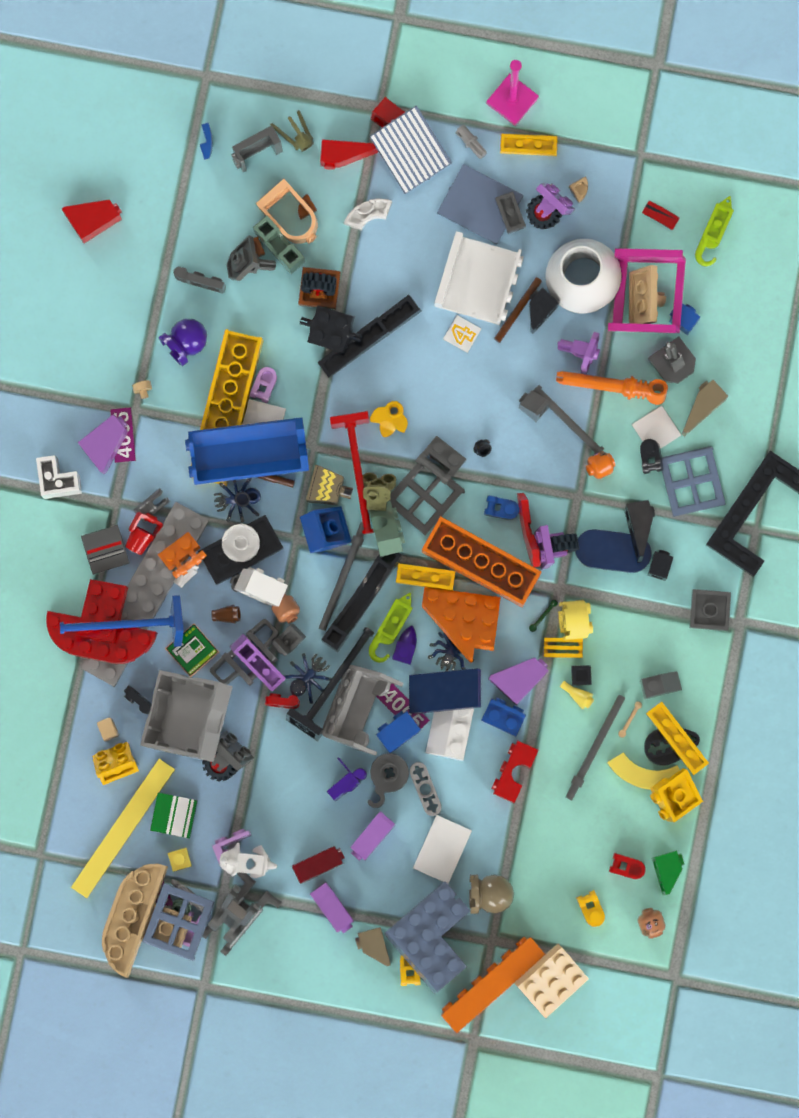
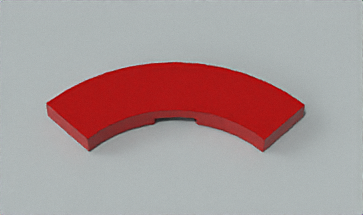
[517,493,541,567]

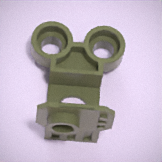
[363,472,396,511]

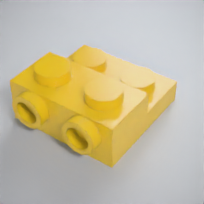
[650,768,703,823]

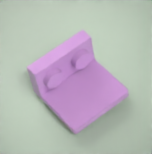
[212,829,252,864]

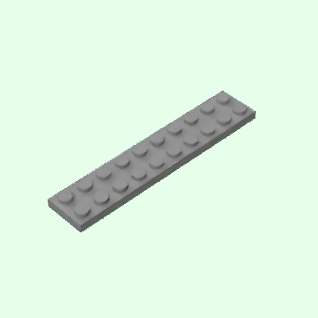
[81,502,209,687]

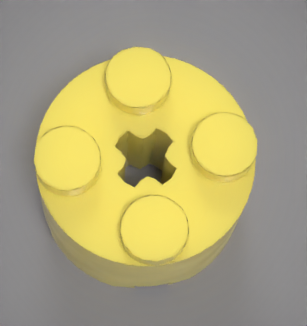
[558,600,593,640]

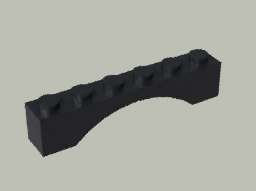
[321,552,402,652]

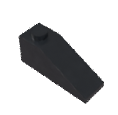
[624,500,655,563]

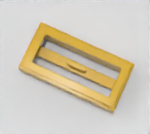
[544,638,583,658]

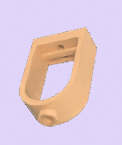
[256,179,318,244]

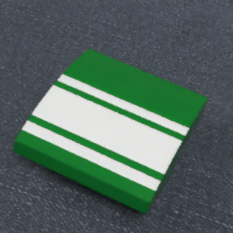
[150,793,198,839]

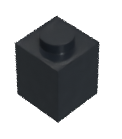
[647,550,673,581]

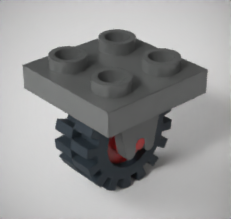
[202,731,254,782]

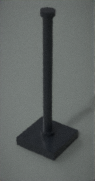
[286,627,375,742]

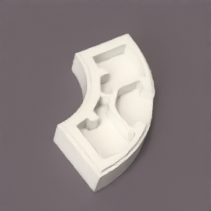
[344,199,392,231]

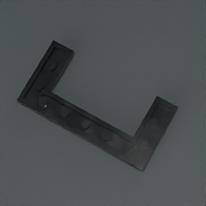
[706,451,799,577]

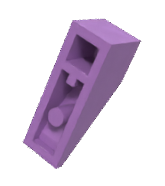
[230,634,286,692]

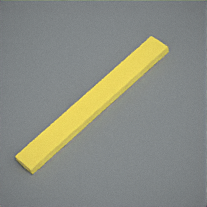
[71,759,175,898]

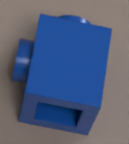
[669,303,700,335]

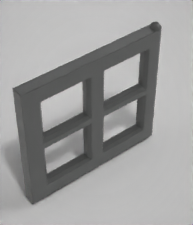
[389,458,465,535]

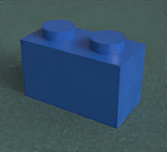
[376,711,422,753]

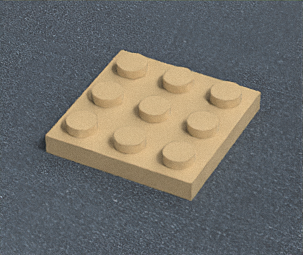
[515,943,589,1018]

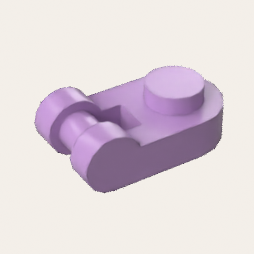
[249,367,277,403]

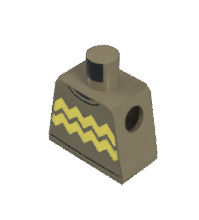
[306,465,353,505]

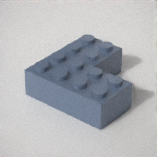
[384,881,470,994]

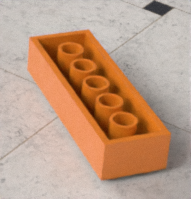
[422,516,542,608]
[441,936,546,1033]

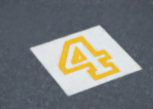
[443,315,481,353]

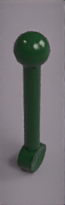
[529,599,558,632]

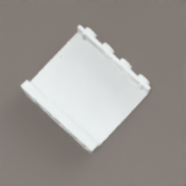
[435,231,524,325]

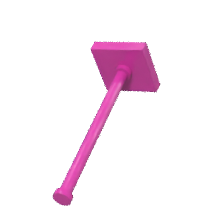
[486,60,539,126]

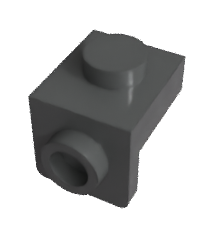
[272,623,306,656]

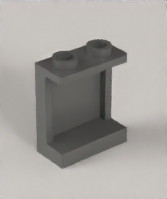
[231,125,283,173]

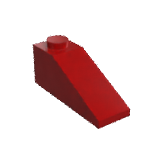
[320,139,379,170]

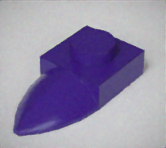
[392,625,417,665]

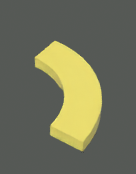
[607,752,680,790]

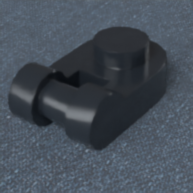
[640,439,663,474]
[124,685,152,714]

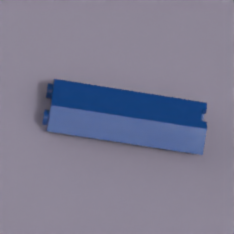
[185,417,309,485]

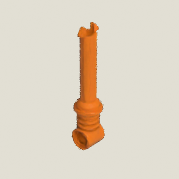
[556,371,668,405]

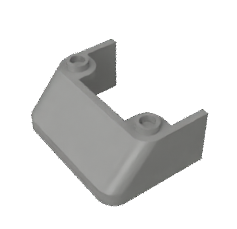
[322,665,404,756]

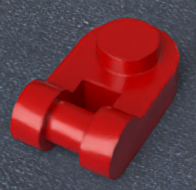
[264,693,300,709]
[609,853,646,879]

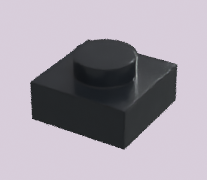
[571,665,592,686]

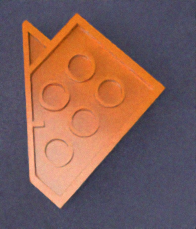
[422,587,501,663]

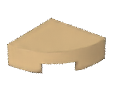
[569,177,588,203]

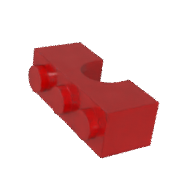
[491,740,539,804]

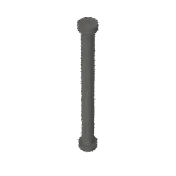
[533,385,604,454]

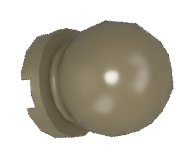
[469,874,514,914]

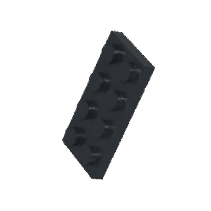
[198,515,284,585]

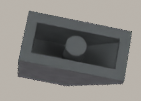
[519,390,550,422]
[640,671,682,700]

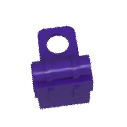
[326,757,367,801]

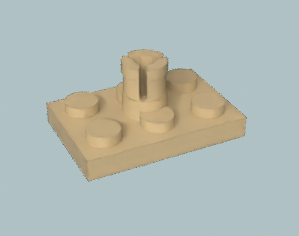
[629,265,666,324]

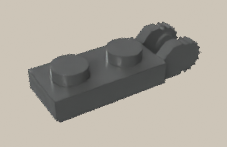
[173,267,226,294]

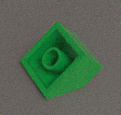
[651,851,685,895]

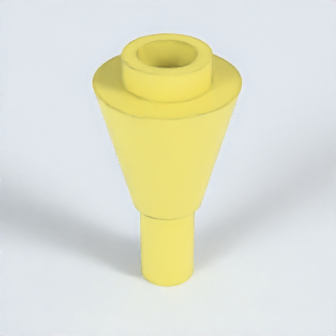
[560,681,594,710]

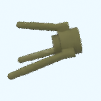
[270,110,314,152]

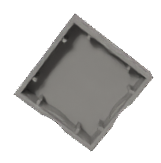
[140,670,233,762]

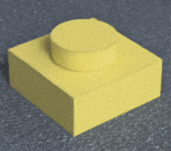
[168,848,192,872]

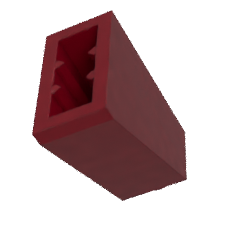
[292,846,345,884]

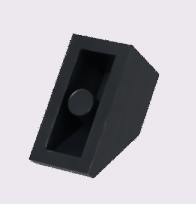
[529,288,559,334]

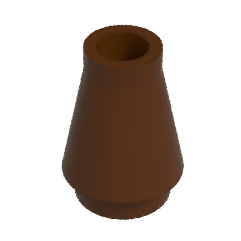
[211,604,241,624]

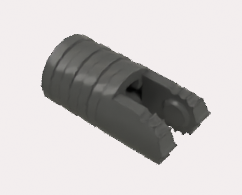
[133,488,170,523]

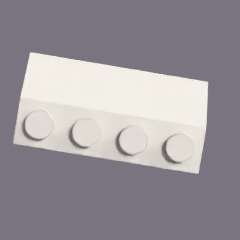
[425,709,474,761]

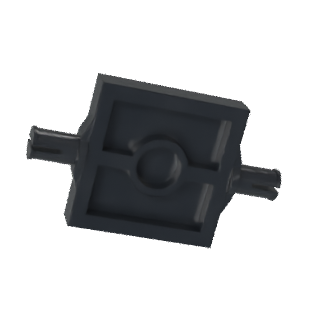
[300,306,363,353]

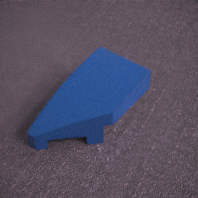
[200,122,213,160]

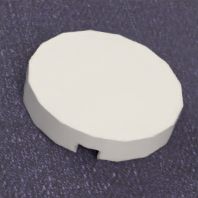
[222,524,260,562]

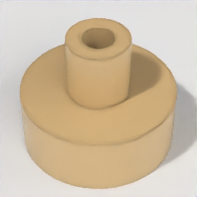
[132,380,152,399]

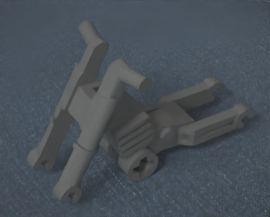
[202,872,282,956]

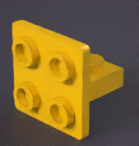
[92,742,139,785]

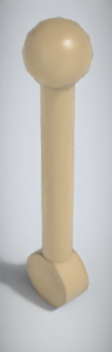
[618,701,642,738]

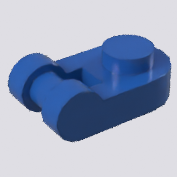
[484,496,519,520]

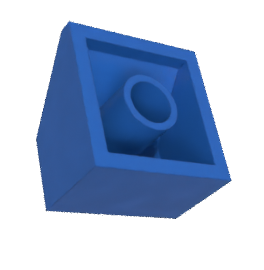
[300,506,351,553]

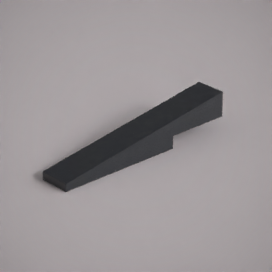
[317,295,422,378]

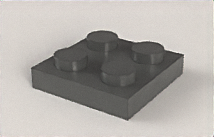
[689,589,731,631]

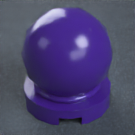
[158,319,207,367]

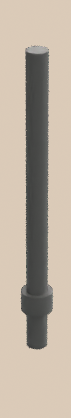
[319,522,364,631]
[565,695,625,801]

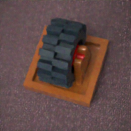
[298,267,341,310]

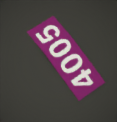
[110,407,136,463]
[376,684,430,729]

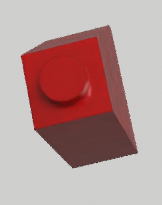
[62,199,122,244]

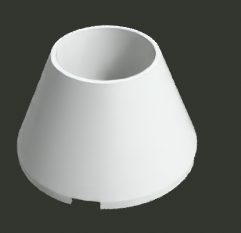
[546,239,621,314]

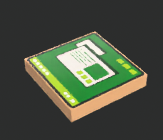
[165,624,220,678]

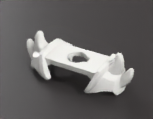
[219,843,277,878]

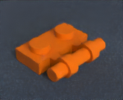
[158,532,207,579]

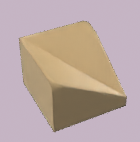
[97,717,119,742]

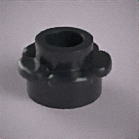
[473,439,492,457]

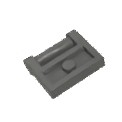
[415,436,466,485]

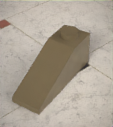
[682,380,728,437]

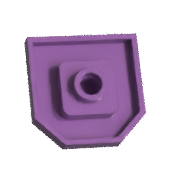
[557,332,600,375]

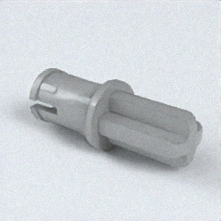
[455,125,487,159]

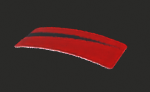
[642,201,680,230]

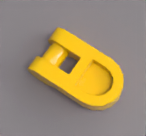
[576,890,605,927]
[400,955,421,986]

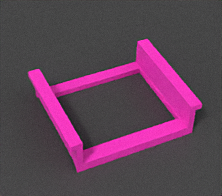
[608,248,686,333]

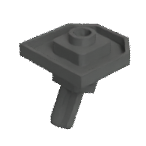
[226,235,276,281]
[648,336,696,384]

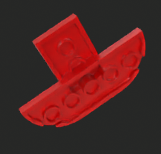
[46,579,158,664]

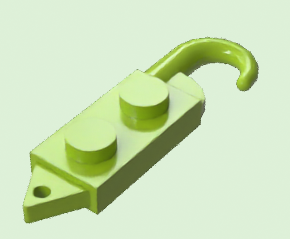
[695,196,734,267]
[368,593,413,663]

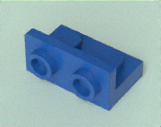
[481,697,526,737]

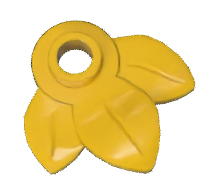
[370,401,408,437]

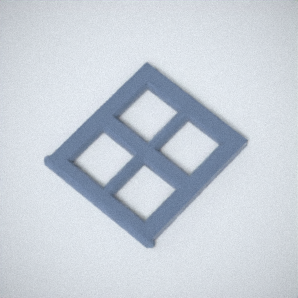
[662,446,725,517]
[142,883,214,961]

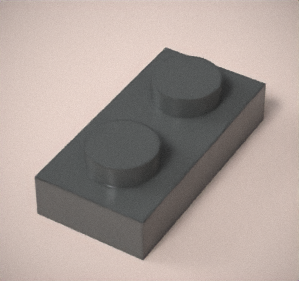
[495,191,526,234]

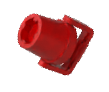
[125,512,163,555]

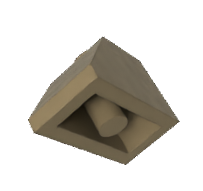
[355,927,391,966]

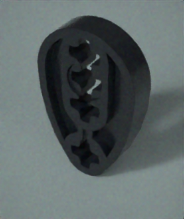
[644,729,700,766]

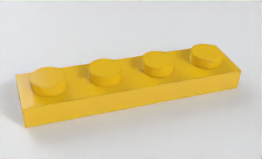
[646,702,709,775]

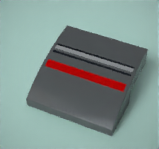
[81,525,129,575]

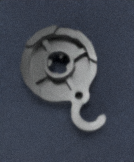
[368,753,409,808]

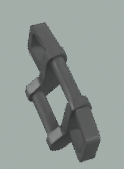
[210,619,279,686]

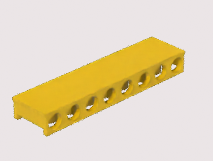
[191,329,264,486]

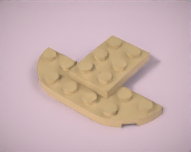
[102,864,192,978]

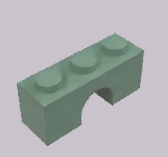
[253,216,305,274]
[369,501,405,557]

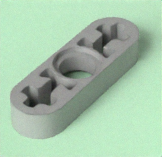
[410,762,441,816]

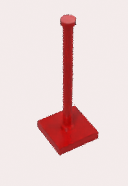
[330,411,374,535]

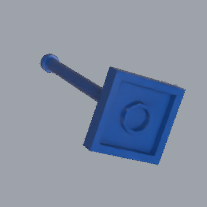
[60,595,184,647]

